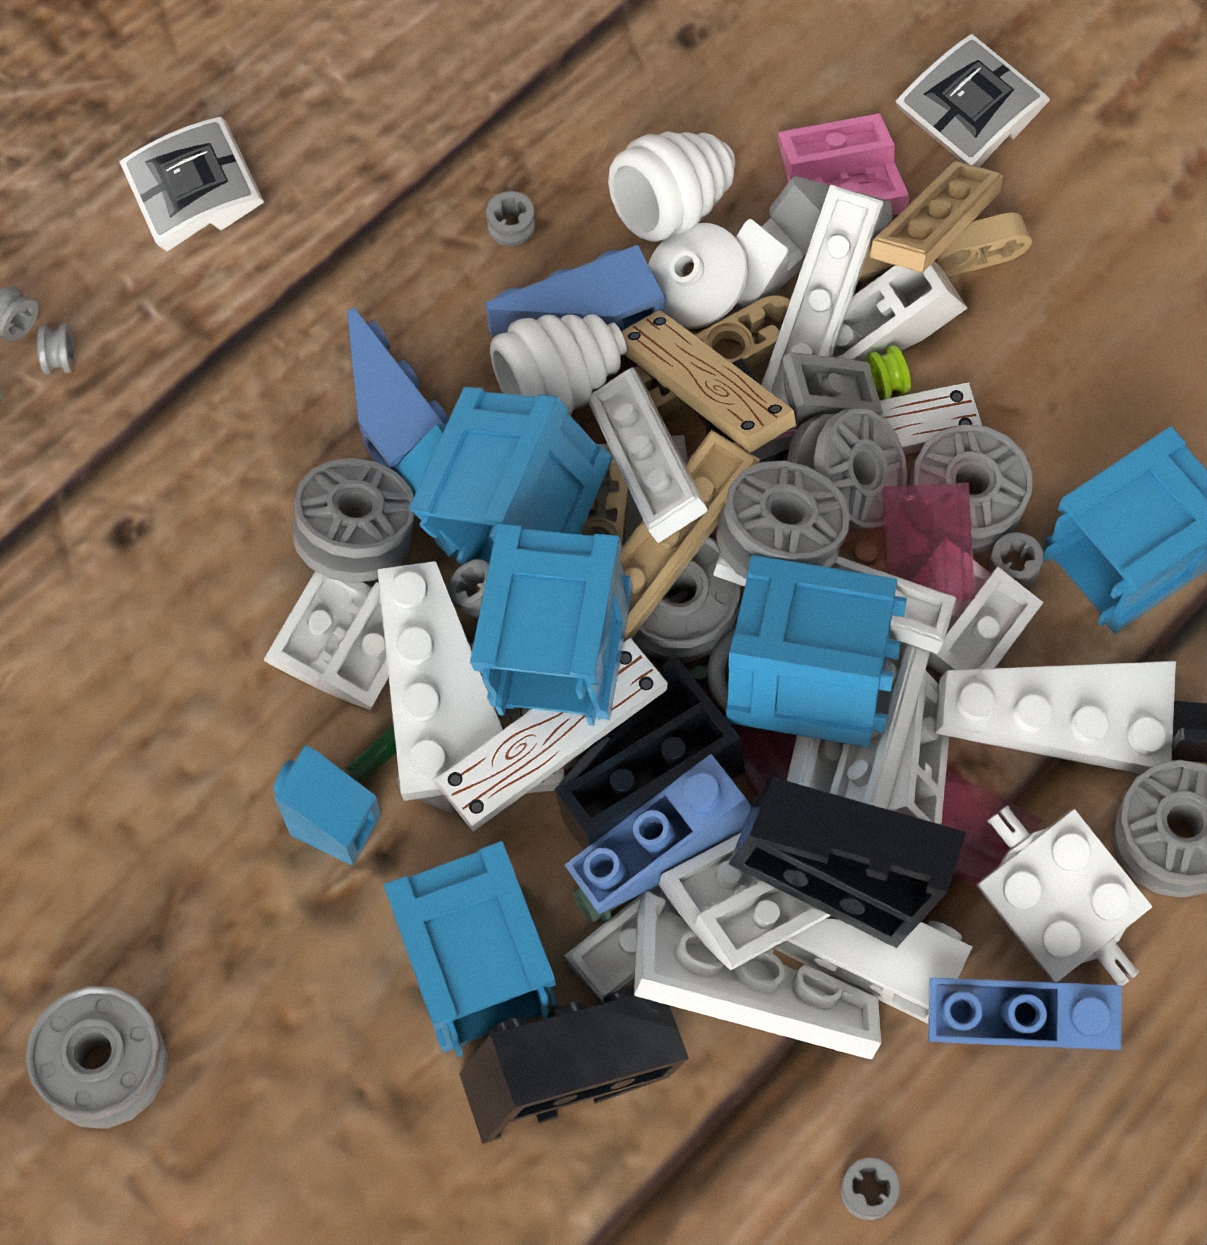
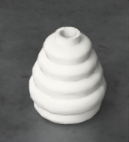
[608,131,735,242]
[490,314,627,416]

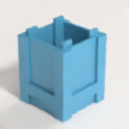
[409,387,613,565]
[1042,426,1207,634]
[470,524,633,726]
[726,555,907,748]
[383,841,558,1057]

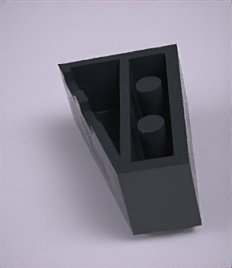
[555,653,745,850]
[729,777,967,948]
[459,986,689,1144]

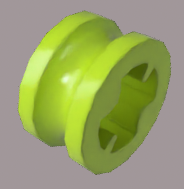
[866,345,911,400]

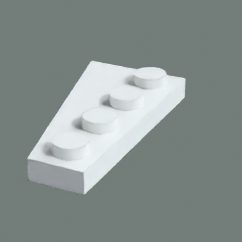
[377,561,503,801]
[935,661,1176,774]
[634,891,881,1060]

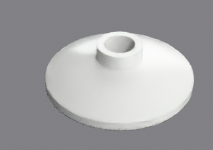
[648,223,748,329]

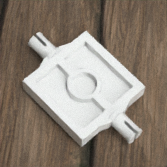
[975,805,1152,986]

